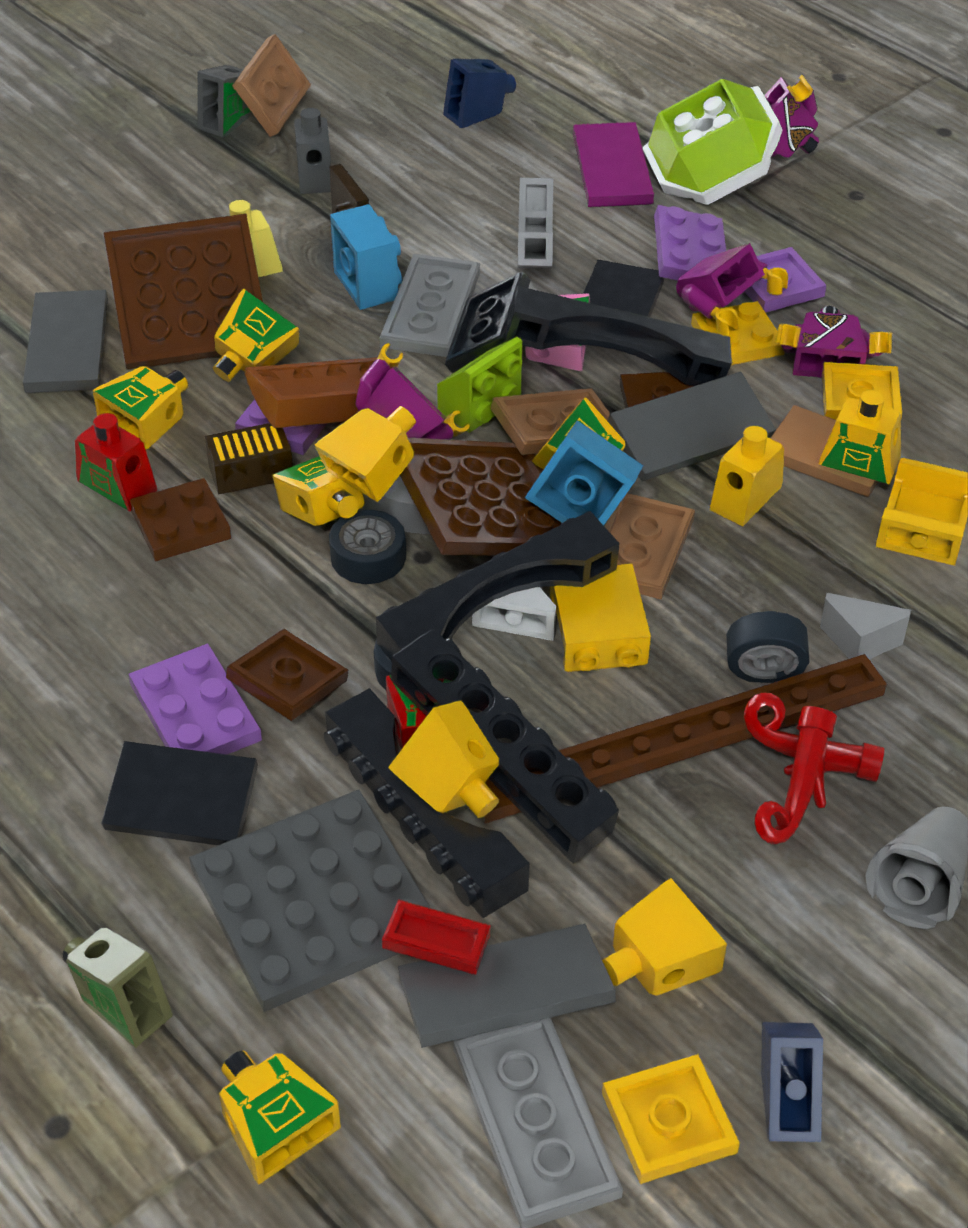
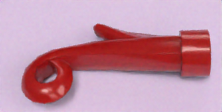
[744,693,885,782]
[754,706,837,844]

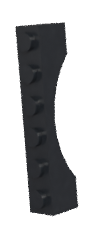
[505,286,732,386]
[376,511,619,662]
[324,688,530,918]

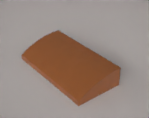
[245,357,377,428]

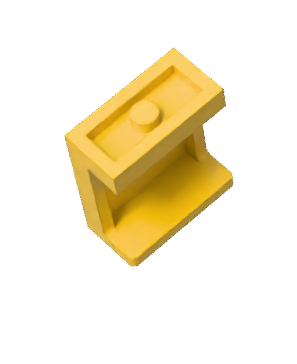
[876,458,968,566]
[549,563,651,672]

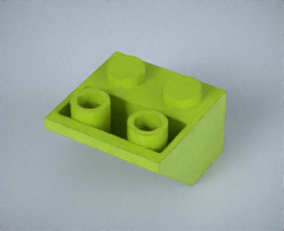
[437,337,522,433]

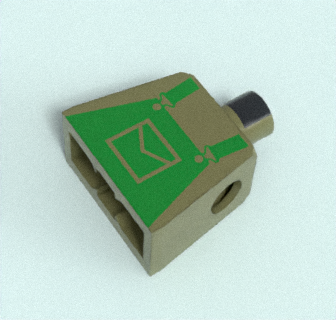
[63,928,173,1048]

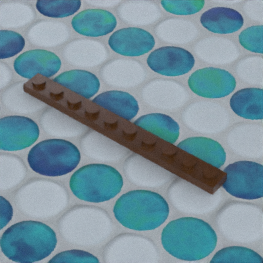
[482,654,887,824]

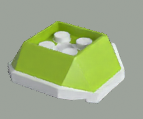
[642,79,783,205]

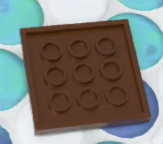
[104,214,263,370]
[400,438,562,556]

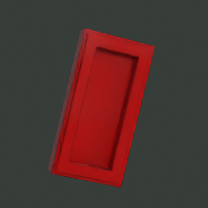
[382,899,491,975]

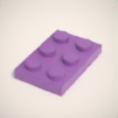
[654,205,726,280]
[129,644,262,754]

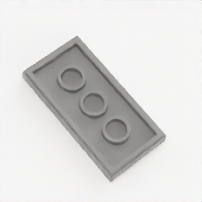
[379,254,480,357]
[453,1018,623,1228]

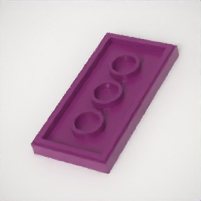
[573,122,654,207]

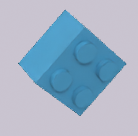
[330,204,402,310]
[525,420,643,525]

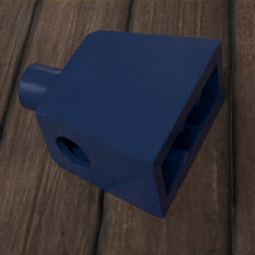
[443,59,516,129]

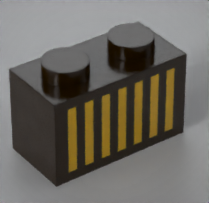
[205,423,293,495]

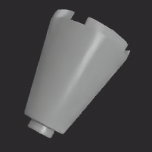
[865,807,968,929]

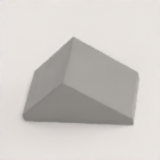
[820,593,911,659]

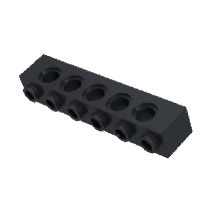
[391,628,619,864]

